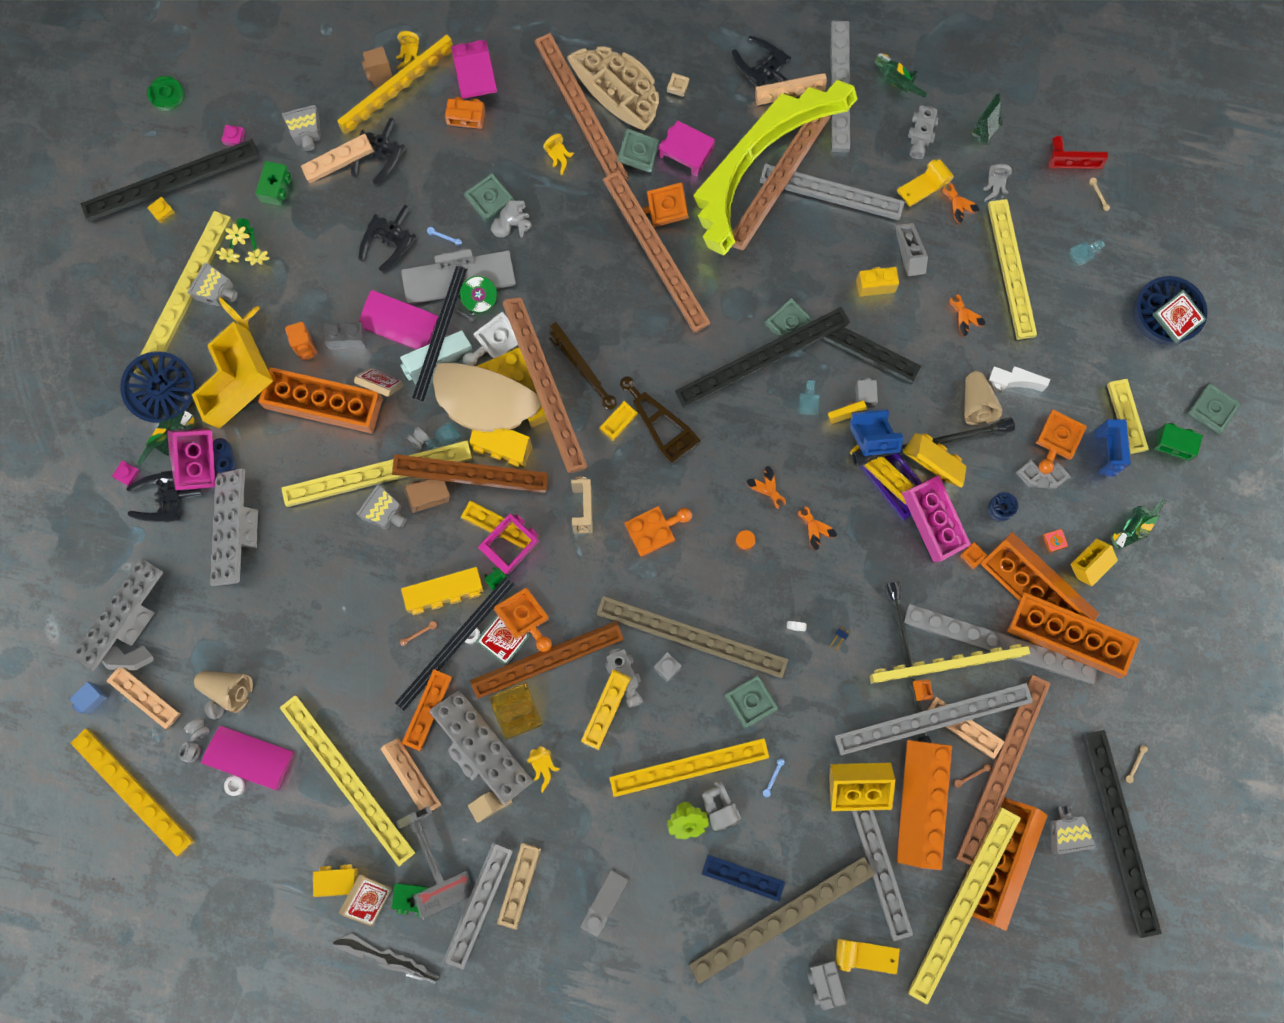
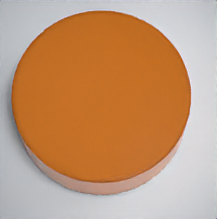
[736,530,755,550]

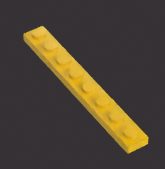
[337,34,453,134]
[70,728,194,857]
[609,738,769,797]

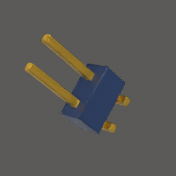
[830,627,849,650]

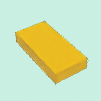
[828,400,867,425]
[599,401,638,441]

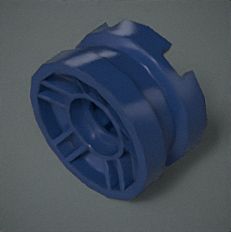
[988,492,1019,522]

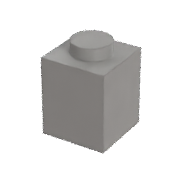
[855,378,878,408]
[654,652,682,682]

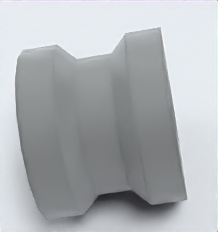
[406,426,431,450]
[184,717,210,742]

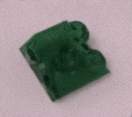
[971,94,1003,145]

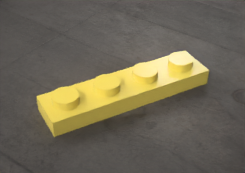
[1107,379,1149,454]

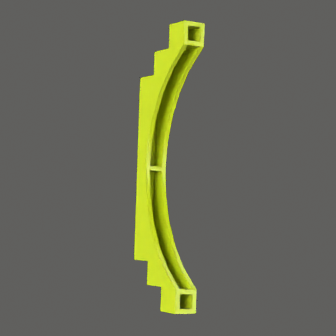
[693,80,858,255]

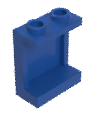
[850,409,904,456]
[1095,419,1131,477]

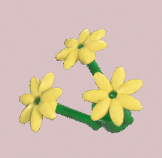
[216,218,269,265]

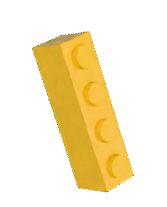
[401,567,485,615]

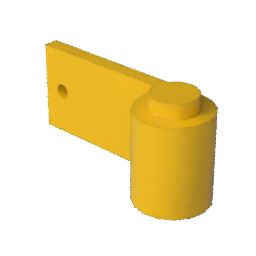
[897,159,954,207]
[835,939,900,975]

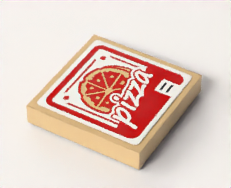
[354,368,405,397]
[339,875,392,926]

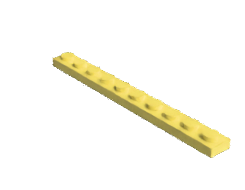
[134,211,233,378]
[282,440,473,507]
[279,695,416,866]
[907,807,1020,1004]

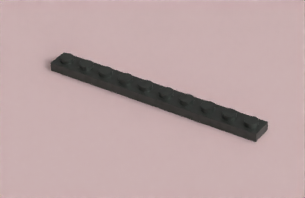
[80,139,260,222]
[675,307,850,408]
[1083,730,1162,938]

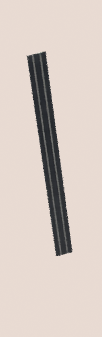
[412,266,467,402]
[395,576,514,711]

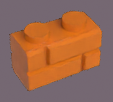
[445,97,485,129]
[285,322,317,360]

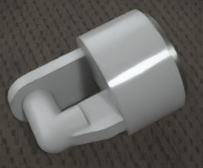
[702,781,741,832]

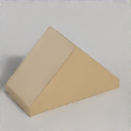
[468,791,513,823]

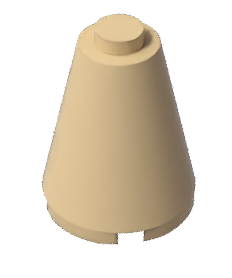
[964,371,1003,426]
[194,670,253,713]

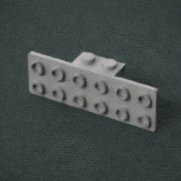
[401,249,516,305]
[210,469,258,587]
[73,558,163,672]
[430,690,533,804]

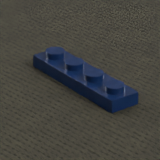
[701,854,785,902]

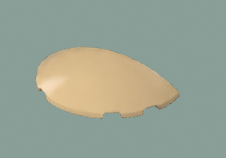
[567,47,659,130]
[433,363,542,432]

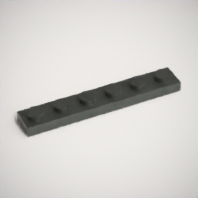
[821,316,921,384]

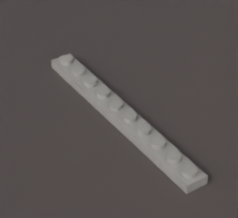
[903,604,1097,685]
[834,683,1033,756]

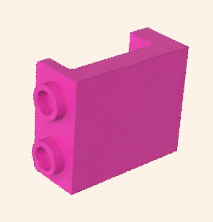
[659,120,715,177]

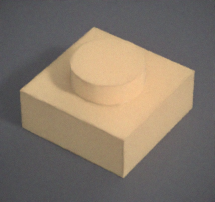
[667,73,690,97]

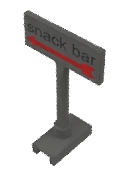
[396,806,474,919]

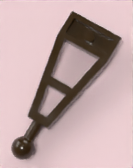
[549,322,617,410]
[620,376,701,465]

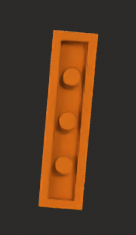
[401,669,453,751]

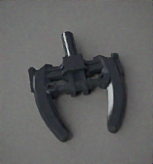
[732,36,791,87]
[351,117,406,185]
[358,205,417,272]
[126,470,203,522]

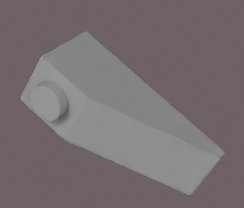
[895,223,928,276]
[580,870,628,938]

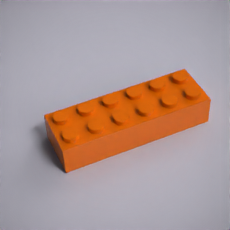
[259,367,383,434]

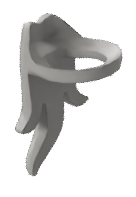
[983,164,1012,202]

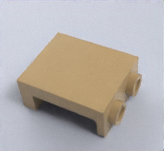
[571,477,593,534]

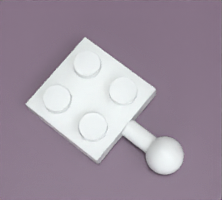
[462,312,519,366]

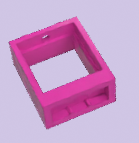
[478,514,540,575]

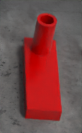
[1048,136,1108,169]

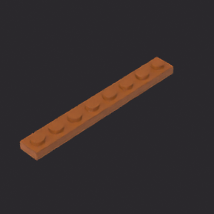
[392,454,548,493]
[470,621,624,699]

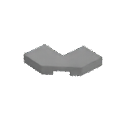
[1016,460,1071,489]
[101,645,154,670]

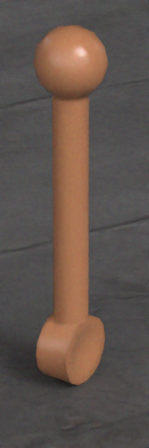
[400,621,437,646]
[954,764,992,788]

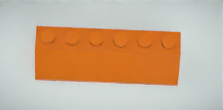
[980,532,1099,621]
[1007,592,1140,679]
[896,740,952,870]
[971,797,1048,931]

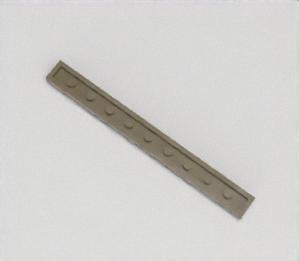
[596,596,789,679]
[689,857,875,984]

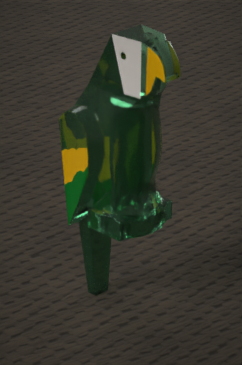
[875,53,927,98]
[136,411,197,466]
[1111,499,1166,549]

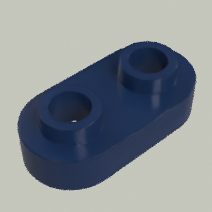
[213,438,236,474]

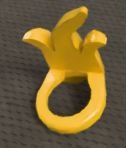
[395,31,419,70]
[543,133,574,175]
[219,297,260,330]
[527,746,560,793]

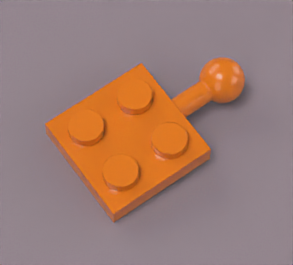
[642,182,689,227]
[1036,409,1087,474]
[624,506,692,558]
[494,587,552,652]

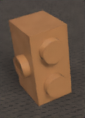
[361,47,393,87]
[405,479,450,513]

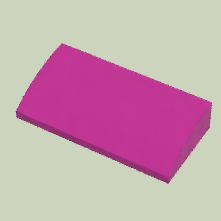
[359,290,439,350]
[902,475,971,562]
[201,726,294,790]

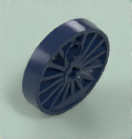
[1133,276,1208,346]
[120,351,196,423]

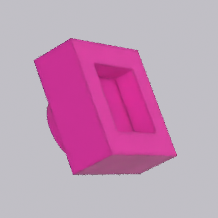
[221,125,245,146]
[111,461,140,486]

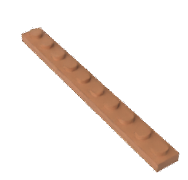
[535,33,629,181]
[732,115,831,250]
[603,170,710,334]
[502,297,588,473]
[955,675,1051,866]

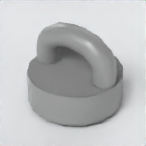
[204,700,226,720]
[179,741,201,763]

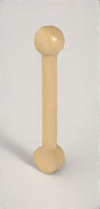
[1089,177,1110,211]
[1125,745,1148,783]

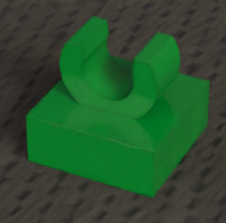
[484,567,507,591]

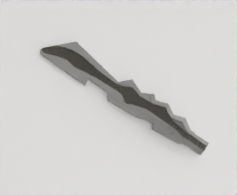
[332,933,439,984]

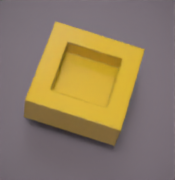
[147,197,174,223]

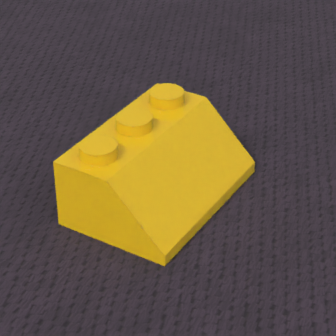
[470,428,533,468]
[903,433,967,488]
[829,763,895,811]

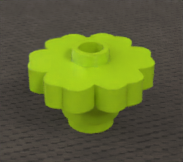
[667,802,709,840]

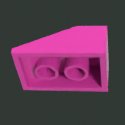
[451,40,497,99]
[168,428,215,490]

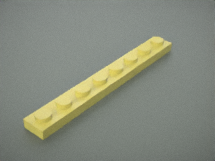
[988,199,1037,340]
[869,644,1030,684]

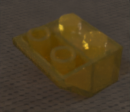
[490,682,543,740]

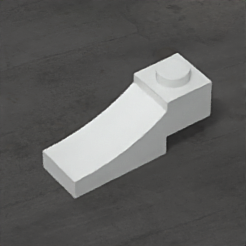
[987,366,1050,392]

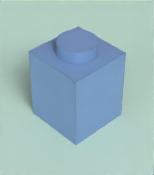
[69,682,108,714]

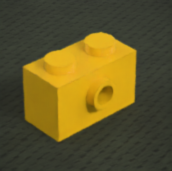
[856,267,899,297]
[1070,539,1118,587]
[313,864,359,897]

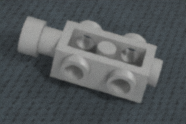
[908,105,939,159]
[604,648,643,708]

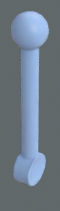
[427,227,462,246]
[763,758,785,797]

